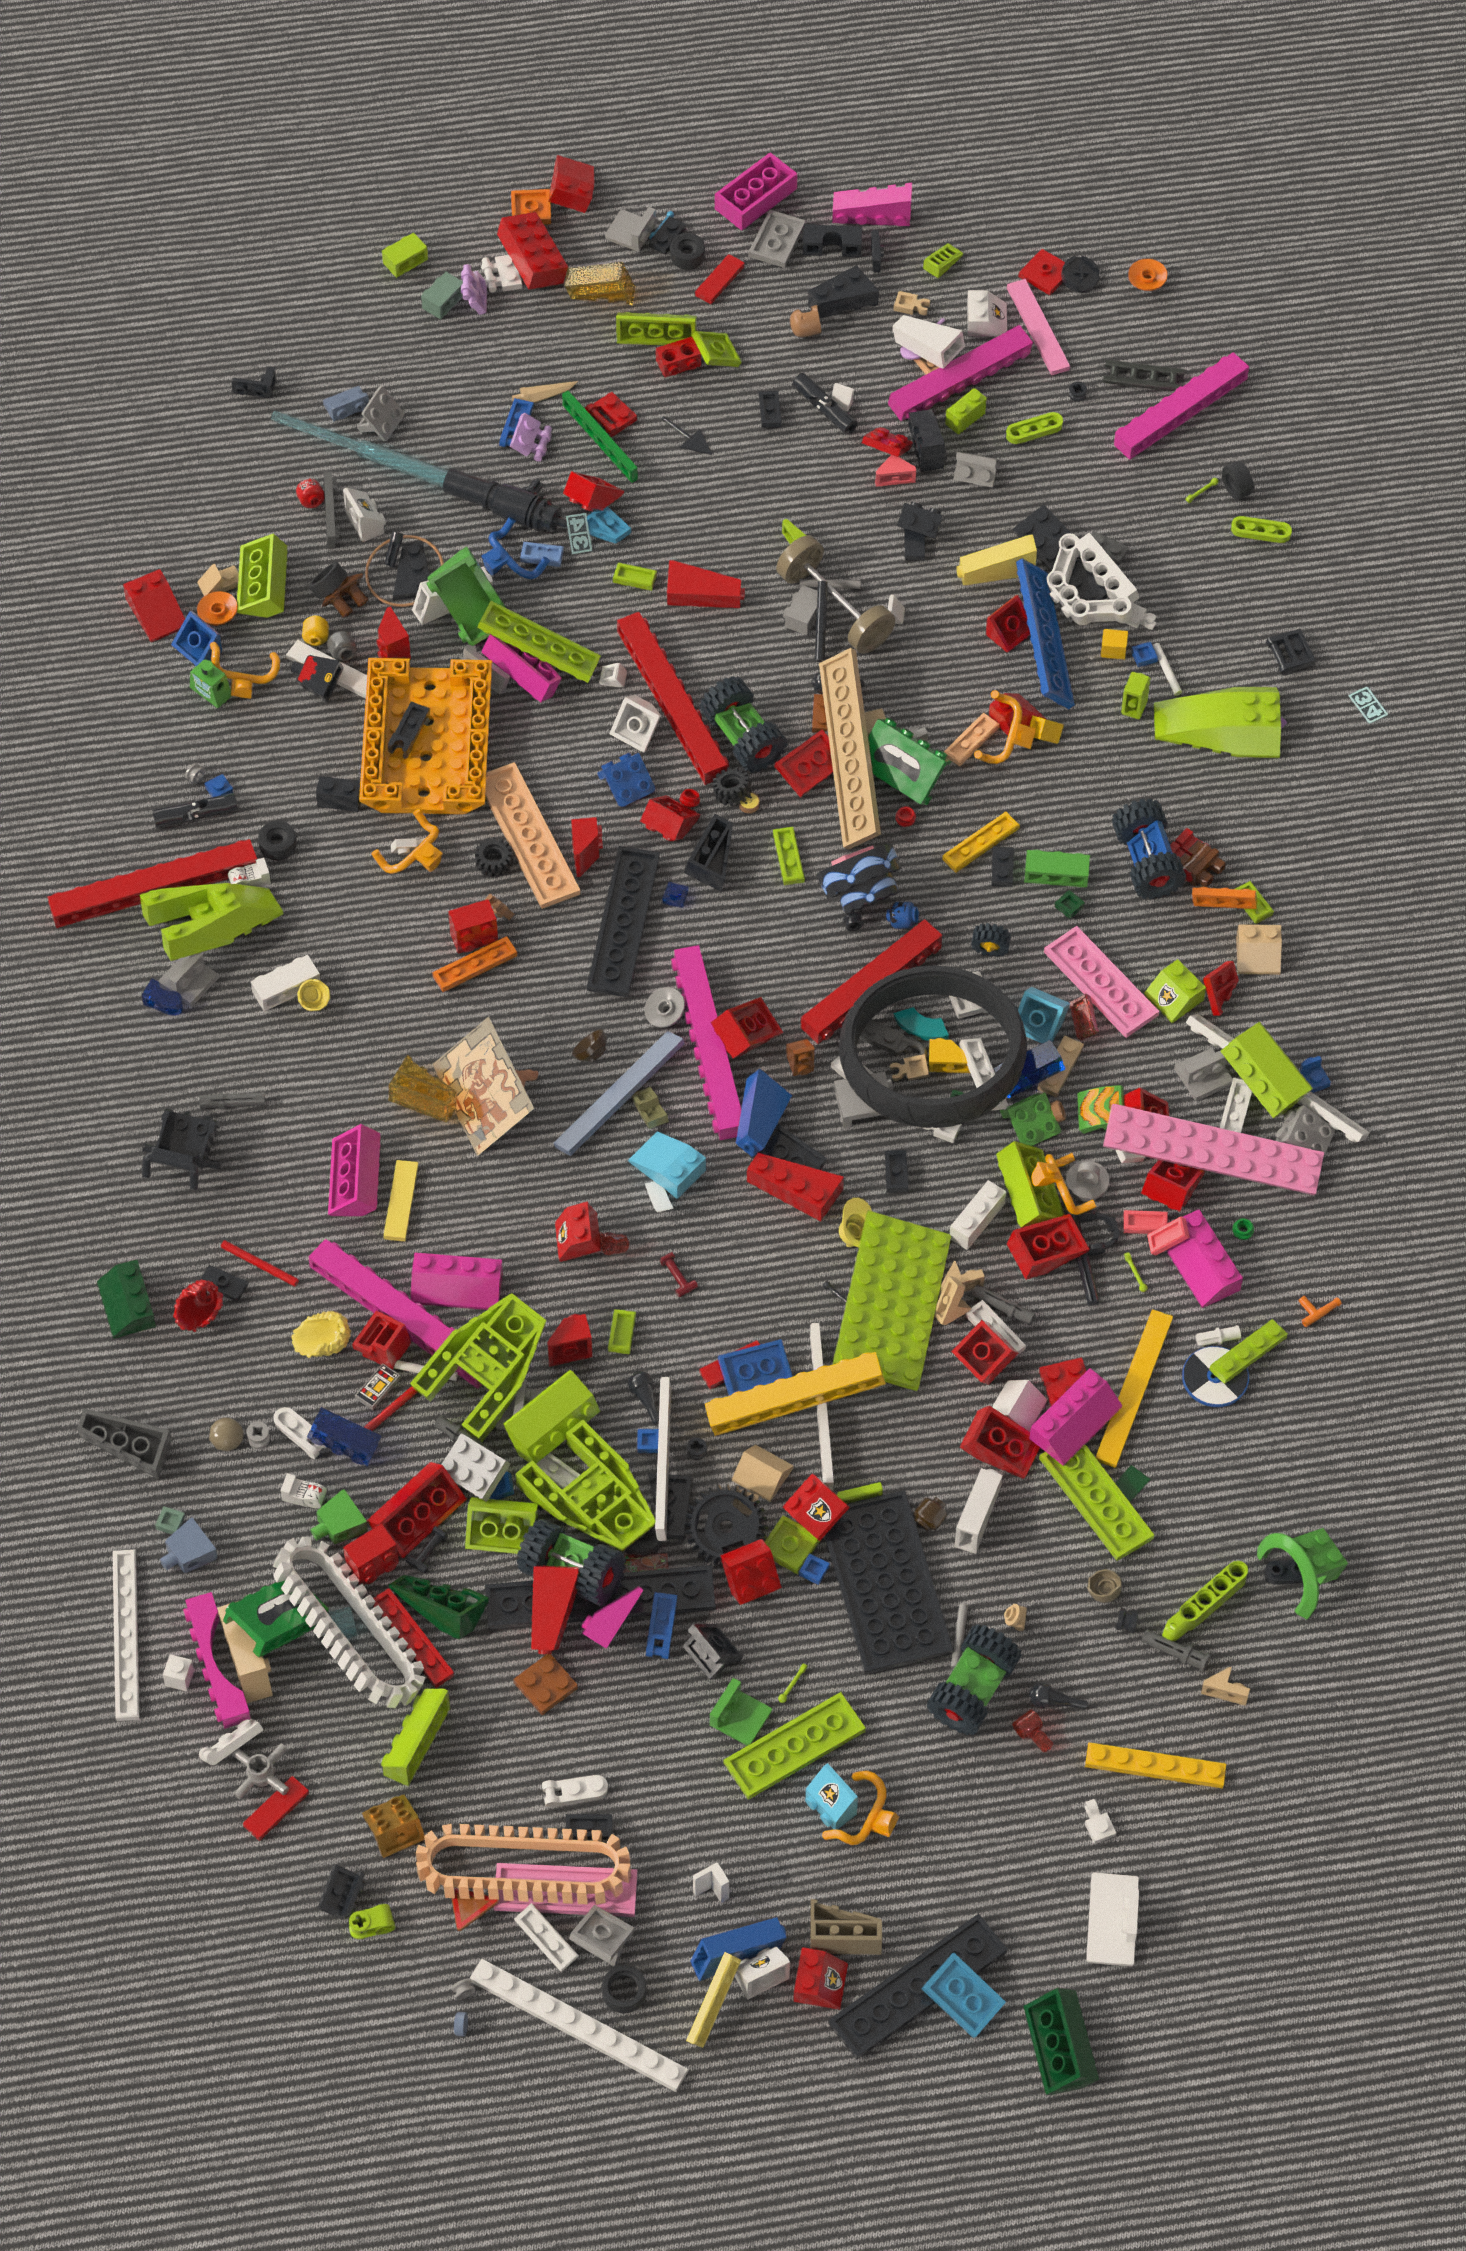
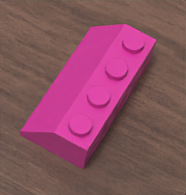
[328,1124,381,1216]
[1166,1210,1243,1308]
[410,1253,503,1310]
[1030,1368,1122,1466]

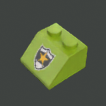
[1144,959,1206,1023]

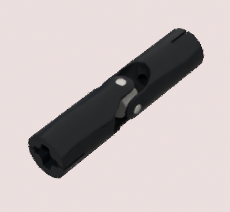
[792,373,858,435]
[152,792,238,828]

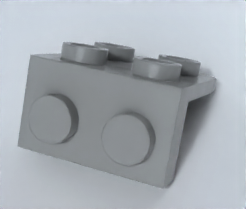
[605,207,657,252]
[1276,1105,1335,1157]

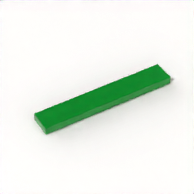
[562,390,638,483]

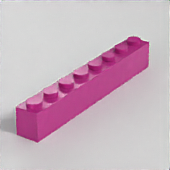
[888,325,1033,422]
[1114,352,1249,460]

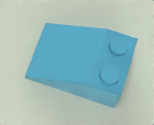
[628,1131,706,1199]

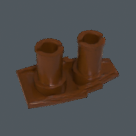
[322,573,369,618]

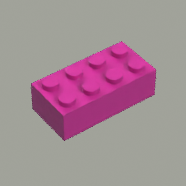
[715,152,797,231]

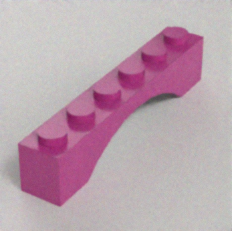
[183,1592,251,1729]

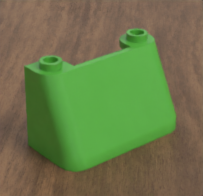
[426,546,506,646]

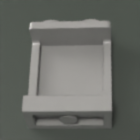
[834,1071,893,1128]

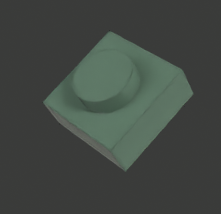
[155,1506,185,1534]

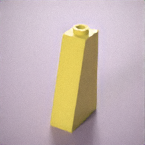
[956,535,1037,586]

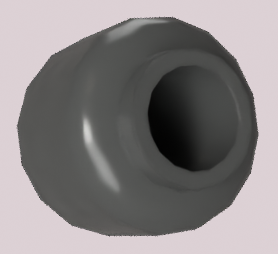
[327,631,357,661]

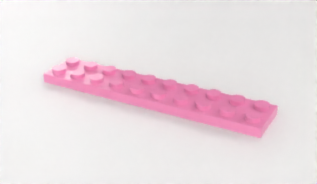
[1103,1104,1324,1195]

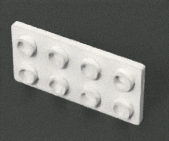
[1086,1873,1139,1966]

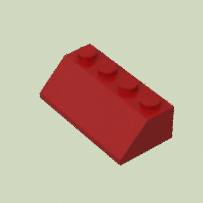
[367,1462,467,1558]

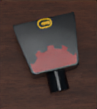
[291,655,344,702]

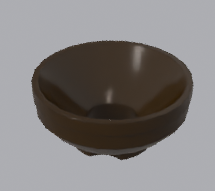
[572,1029,607,1062]

